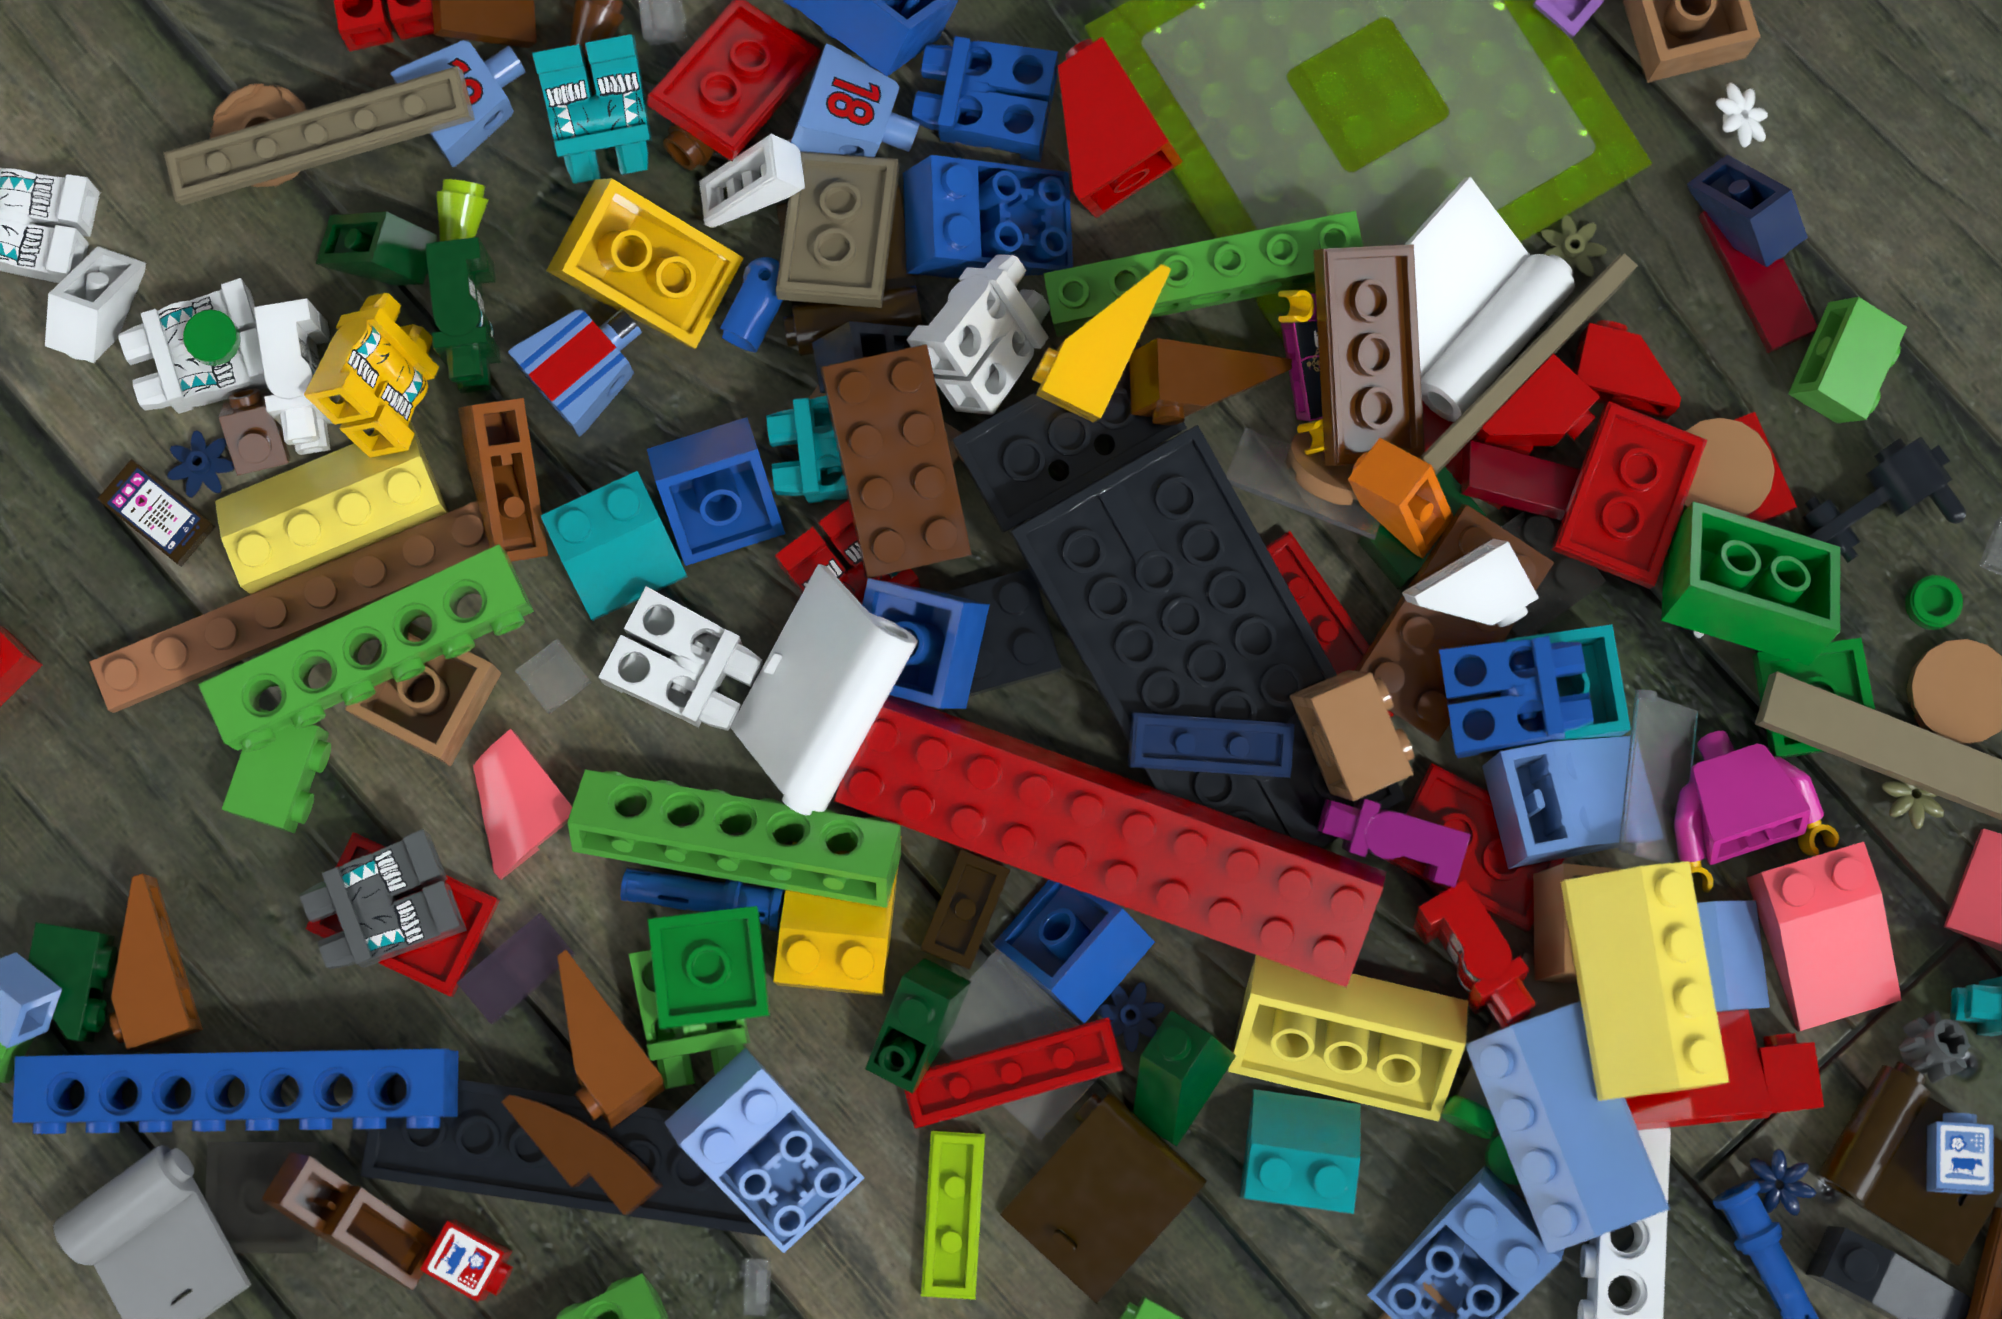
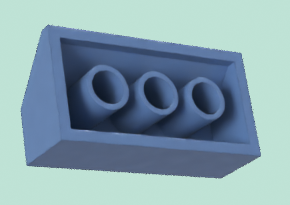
[1465,1001,1670,1254]

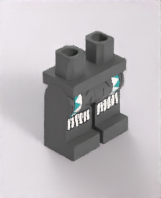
[299,829,467,969]

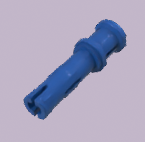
[620,867,785,932]
[1712,1180,1819,1319]

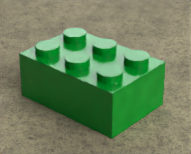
[1661,501,1840,666]

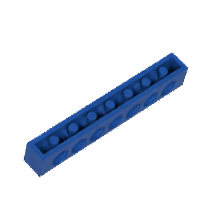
[13,1049,458,1134]

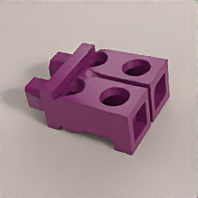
[1317,798,1471,887]

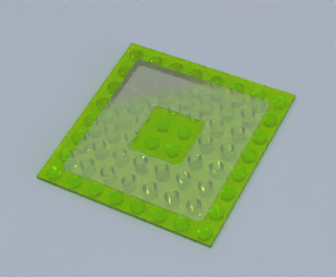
[1085,0,1652,348]

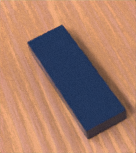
[1128,712,1295,778]

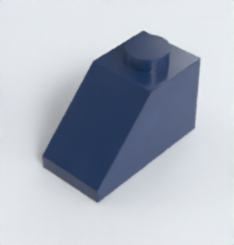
[1687,154,1808,268]

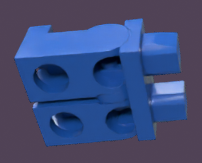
[912,36,1058,163]
[1439,636,1594,758]

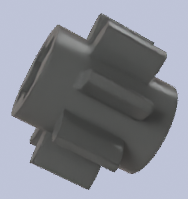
[1899,1011,1970,1083]

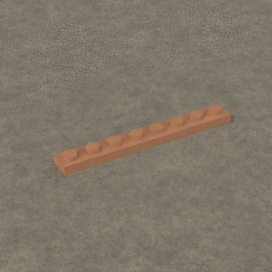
[89,501,490,713]

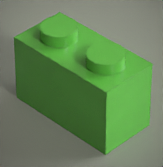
[1788,297,1907,423]
[222,708,331,834]

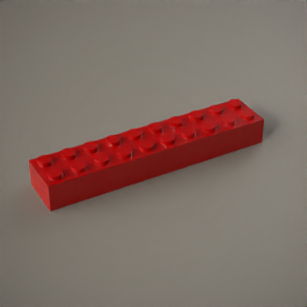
[834,695,1387,988]

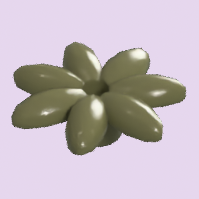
[1541,215,1607,277]
[1881,781,1944,829]

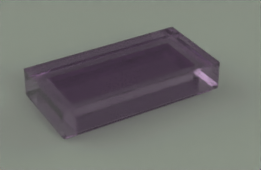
[457,913,577,1025]

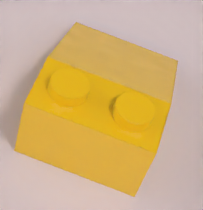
[546,178,744,349]
[1032,264,1171,422]
[773,837,902,997]

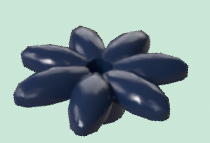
[167,431,235,498]
[1095,982,1165,1052]
[1750,1149,1816,1216]

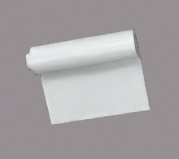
[1404,177,1575,422]
[730,564,918,815]

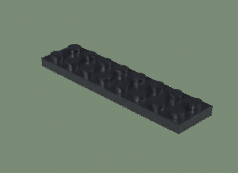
[360,1074,767,1237]

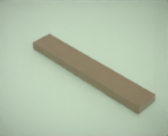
[164,66,475,206]
[1419,253,1638,475]
[1755,672,2002,820]

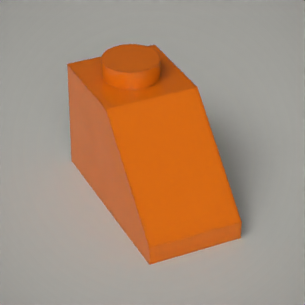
[1348,438,1453,559]

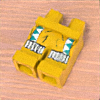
[304,293,439,458]

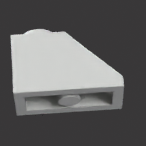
[45,246,146,363]
[1402,539,1539,627]

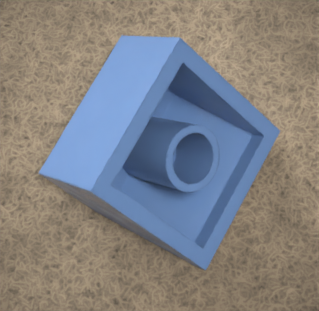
[1697,900,1770,1012]

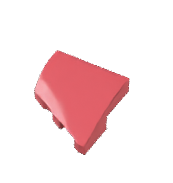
[473,729,573,880]

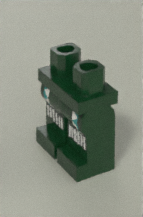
[425,237,501,393]

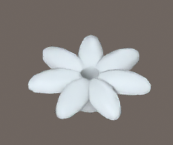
[1716,83,1767,148]

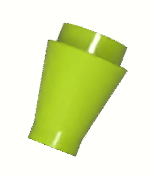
[436,179,488,241]

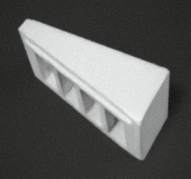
[699,134,805,228]

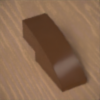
[502,1095,664,1215]
[261,1152,437,1290]

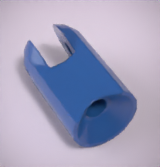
[720,257,783,352]

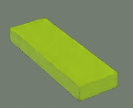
[921,1131,985,1300]

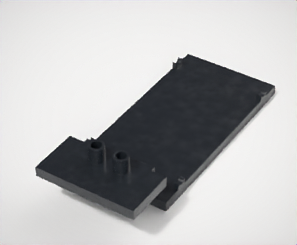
[950,341,1406,848]

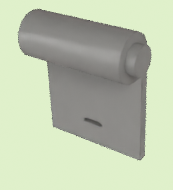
[53,1145,251,1319]

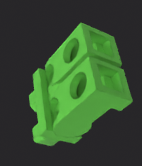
[629,950,750,1089]

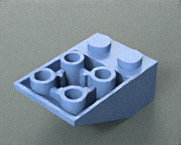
[1482,736,1661,869]
[664,1047,864,1253]
[1368,1166,1564,1319]

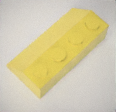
[215,421,449,594]
[1560,861,1729,1101]
[1228,955,1468,1122]

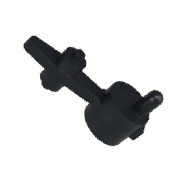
[1802,436,1966,563]

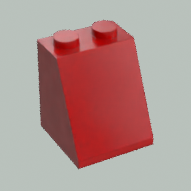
[1058,36,1183,218]

